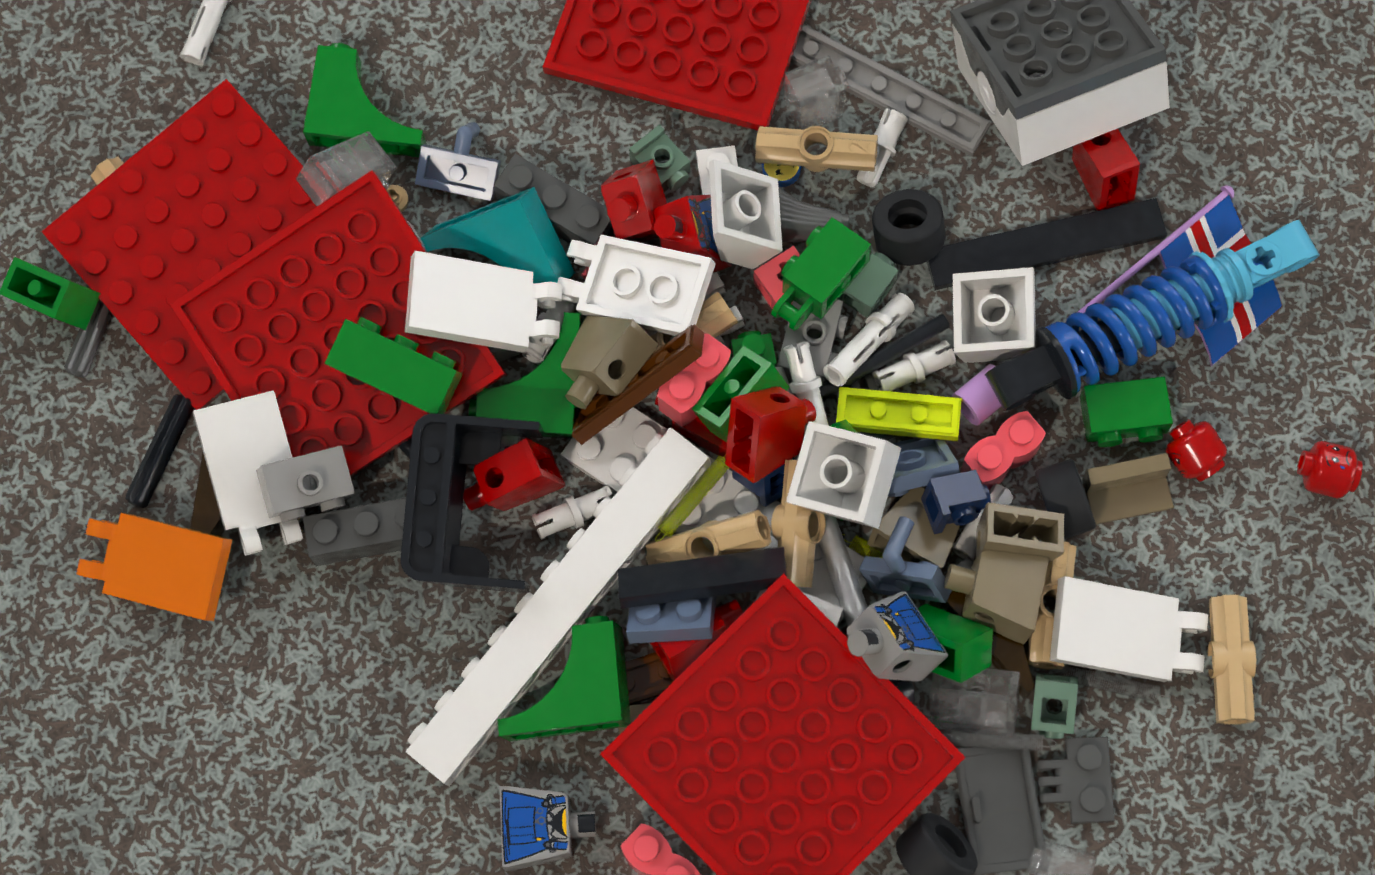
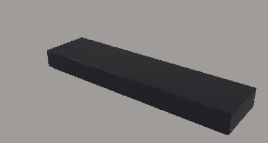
[618,547,787,609]

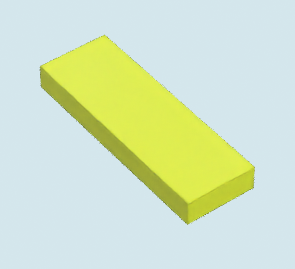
[836,387,962,441]

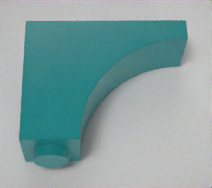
[420,187,575,284]

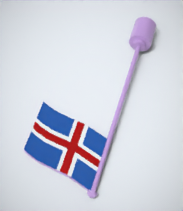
[952,185,1282,426]

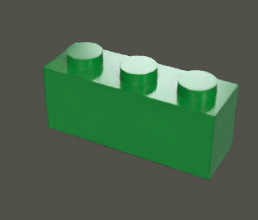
[324,316,463,414]

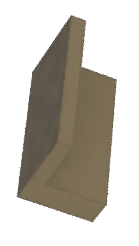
[1082,453,1174,525]

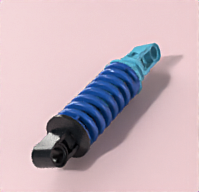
[985,220,1320,411]

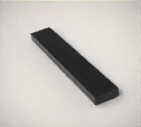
[927,198,1167,291]

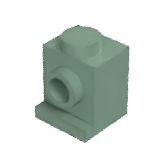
[629,124,690,192]
[839,252,898,318]
[1031,672,1078,739]

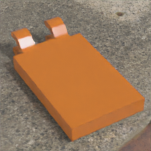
[76,513,232,621]

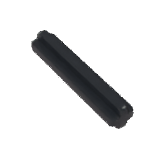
[125,394,194,508]

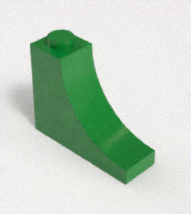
[303,43,427,157]
[469,312,583,439]
[498,616,631,741]

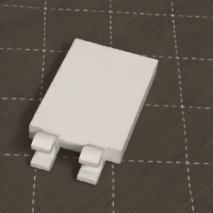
[557,235,716,336]
[405,250,562,353]
[193,390,306,556]
[1050,576,1208,682]

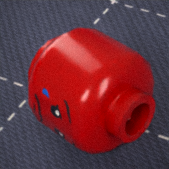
[1165,419,1227,482]
[1297,441,1363,499]

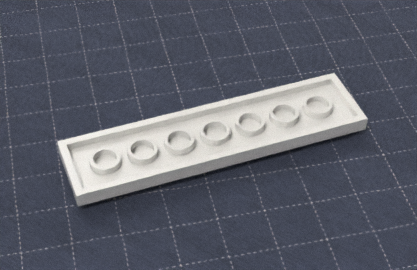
[560,407,867,624]

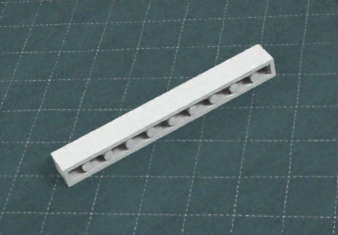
[405,427,711,786]

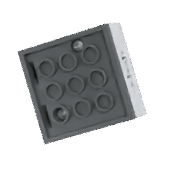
[950,0,1170,166]

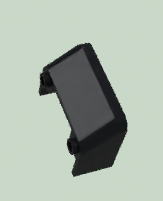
[400,413,544,593]

